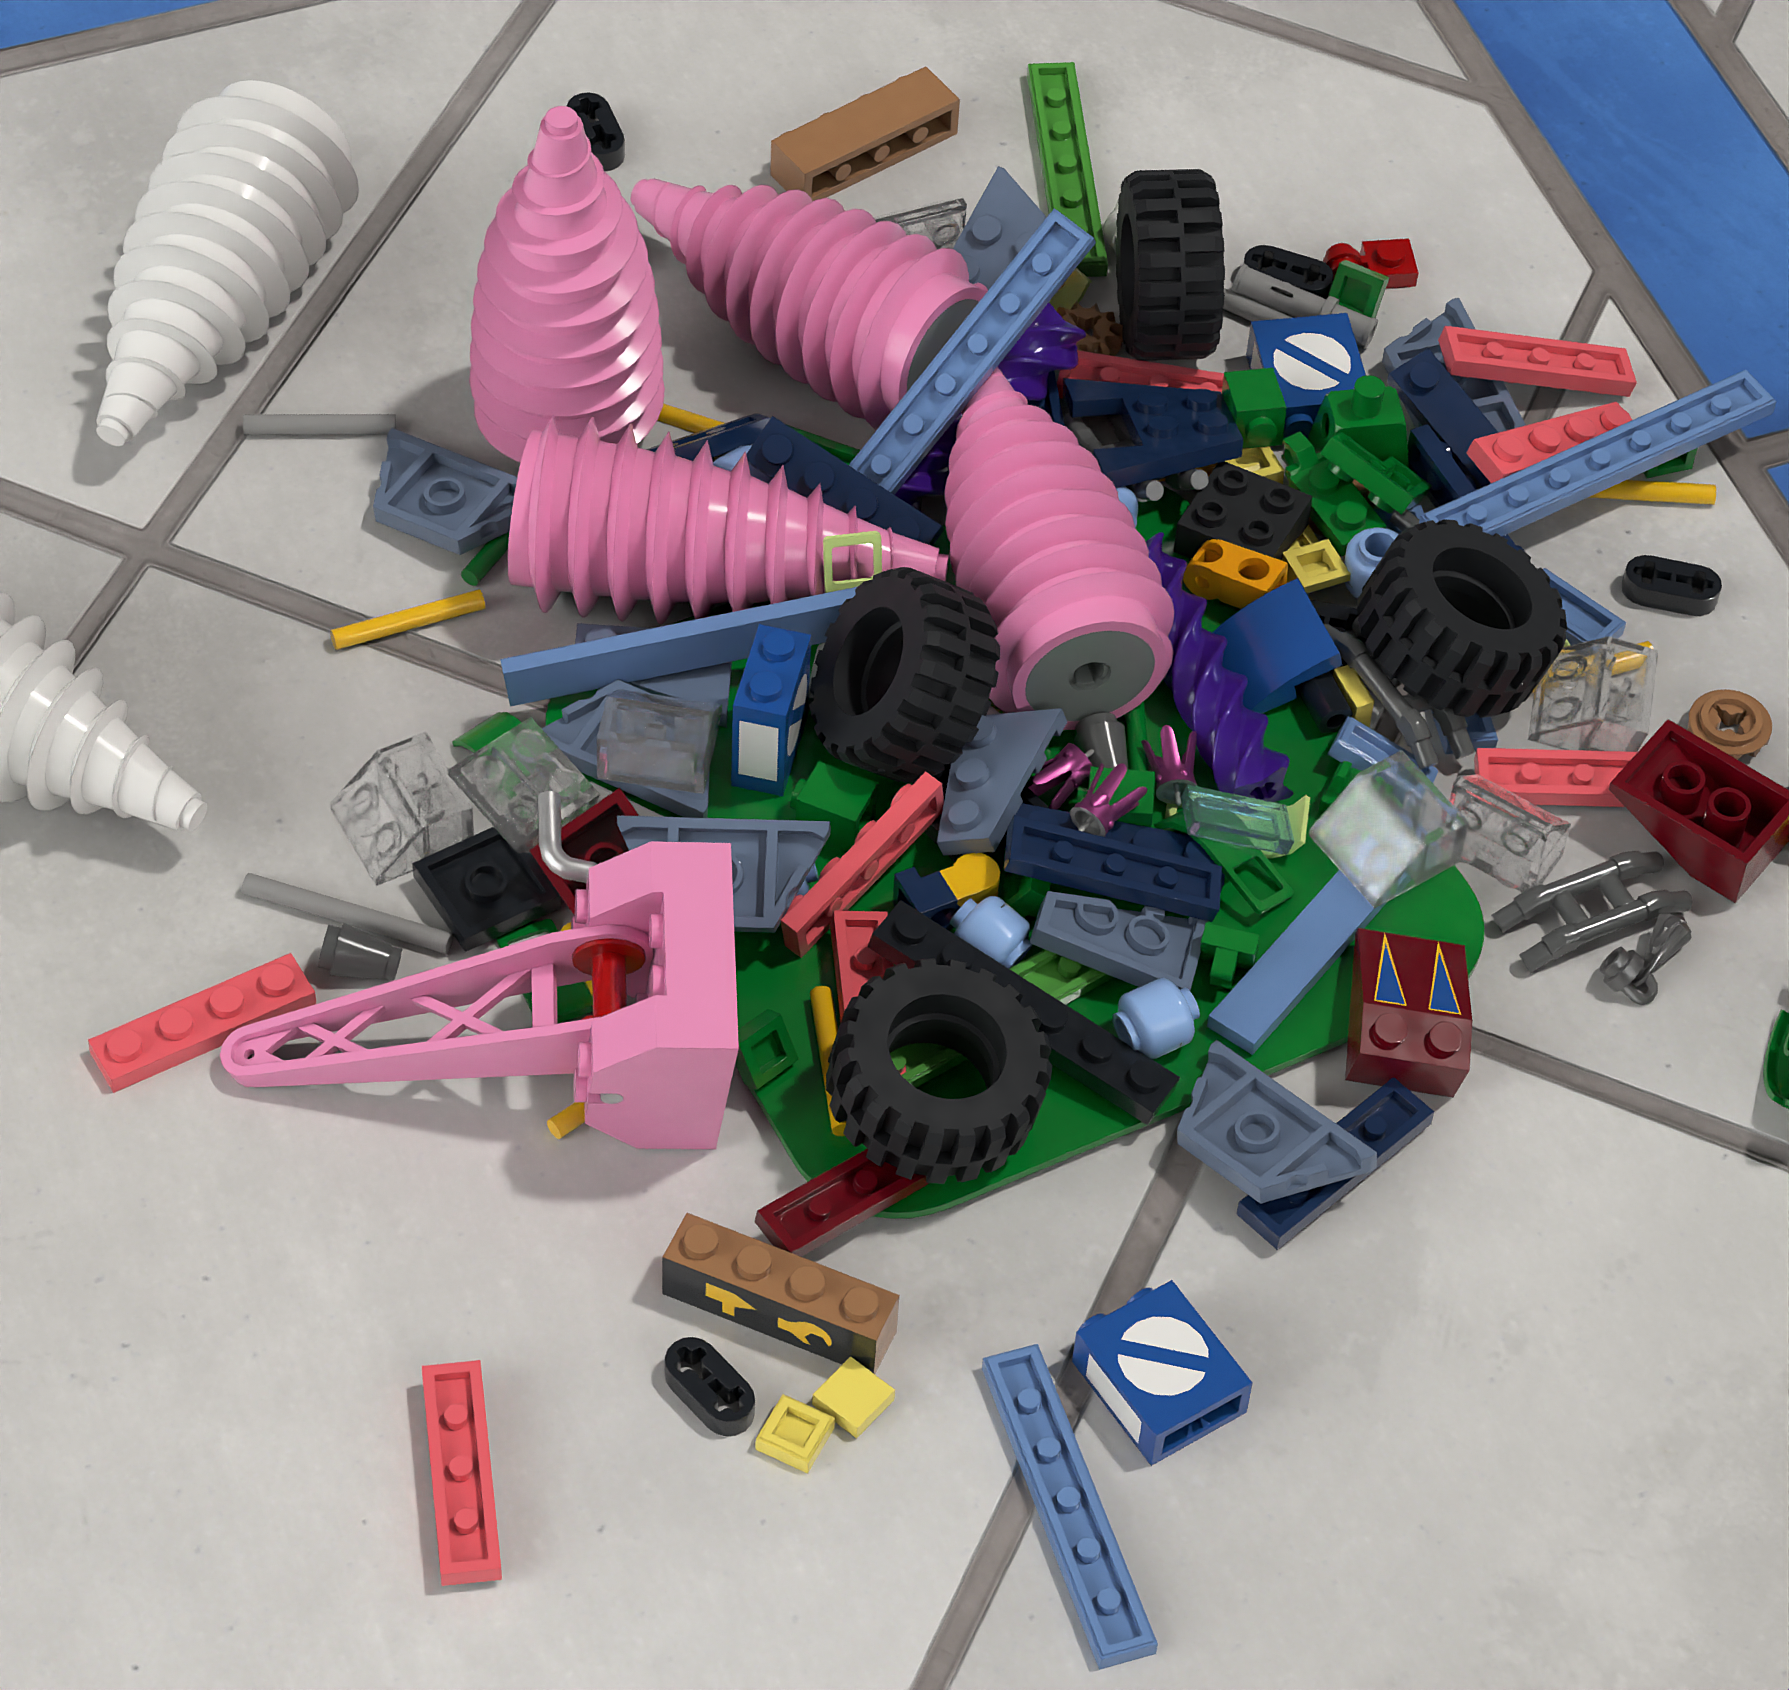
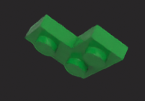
[1320,432,1432,515]

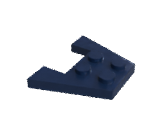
[1062,378,1243,488]

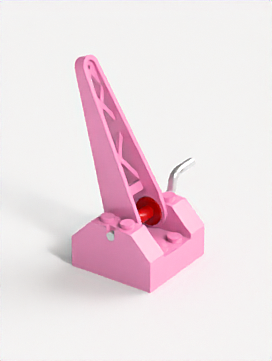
[220,791,739,1149]

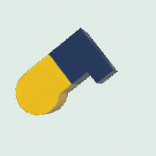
[892,852,1000,930]

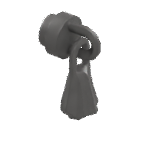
[1599,914,1692,1005]

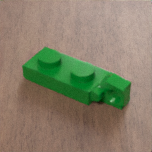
[1281,432,1386,557]

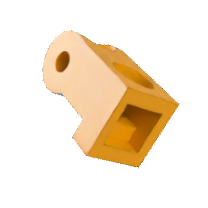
[1183,539,1288,609]

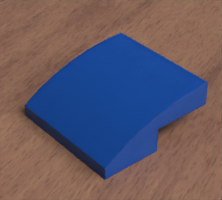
[1212,578,1342,713]

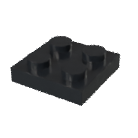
[412,820,561,952]

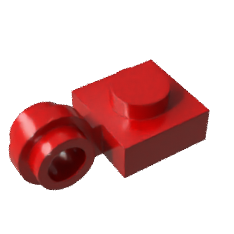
[1322,238,1419,289]

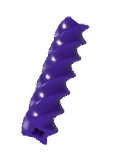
[895,302,1086,512]
[1146,532,1294,817]

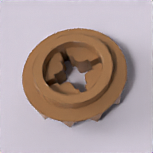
[1057,301,1123,356]
[1687,689,1772,760]

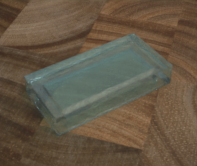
[1181,784,1295,855]

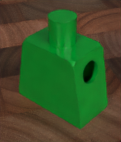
[1307,375,1409,468]

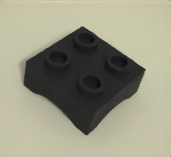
[1173,461,1313,560]

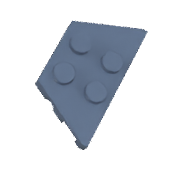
[953,166,1047,290]
[1382,298,1526,432]
[373,428,517,555]
[522,680,711,818]
[617,815,831,933]
[1177,1040,1377,1204]

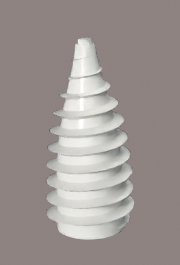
[96,80,359,446]
[0,593,208,832]

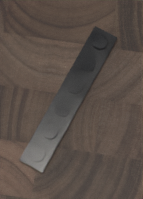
[868,900,1180,1125]

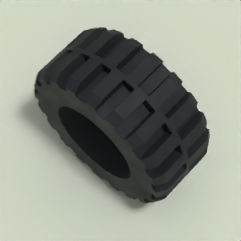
[1116,169,1225,361]
[1357,519,1567,718]
[810,567,1000,783]
[826,958,1052,1184]

